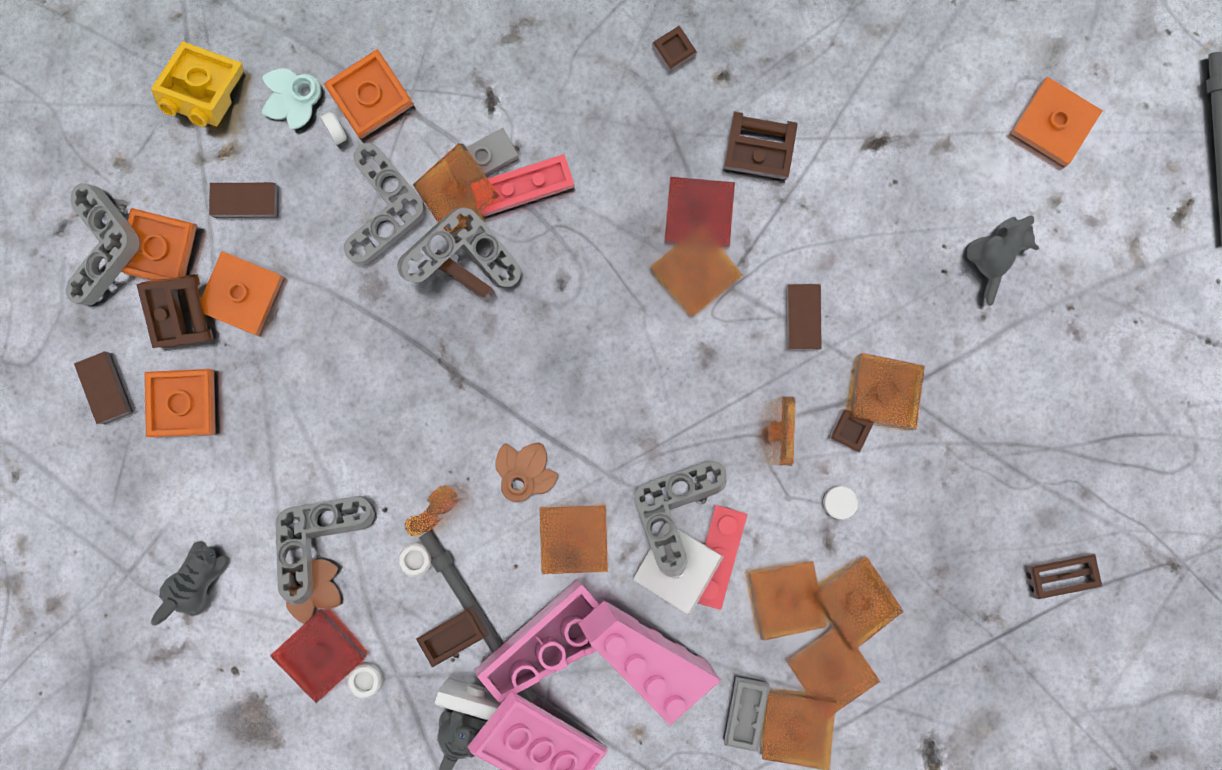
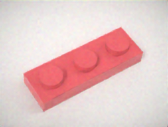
[472,154,575,217]
[698,505,748,610]

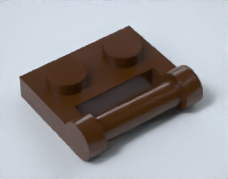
[723,111,798,180]
[136,274,213,348]

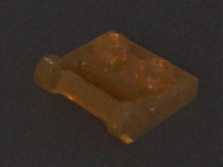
[405,484,466,536]

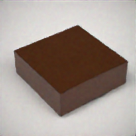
[652,25,697,73]
[828,409,874,453]

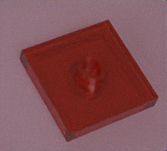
[664,177,735,248]
[270,608,366,703]

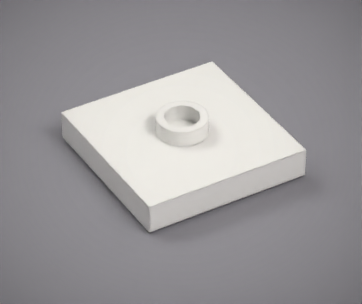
[633,522,724,615]
[435,678,503,720]

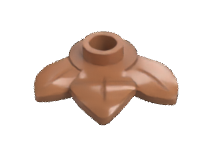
[495,443,558,503]
[286,559,341,624]

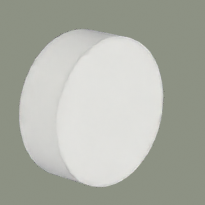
[320,111,347,145]
[823,486,858,519]
[398,543,433,577]
[347,663,383,698]

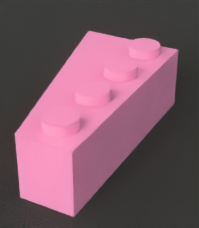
[474,580,599,703]
[578,601,721,725]

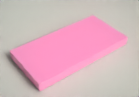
[468,691,608,770]

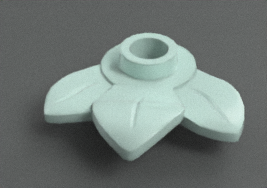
[262,68,322,130]

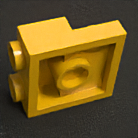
[151,41,244,127]

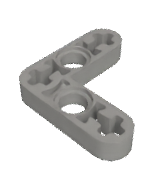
[344,143,426,265]
[66,183,139,306]
[397,207,521,287]
[634,461,727,577]
[276,497,375,605]

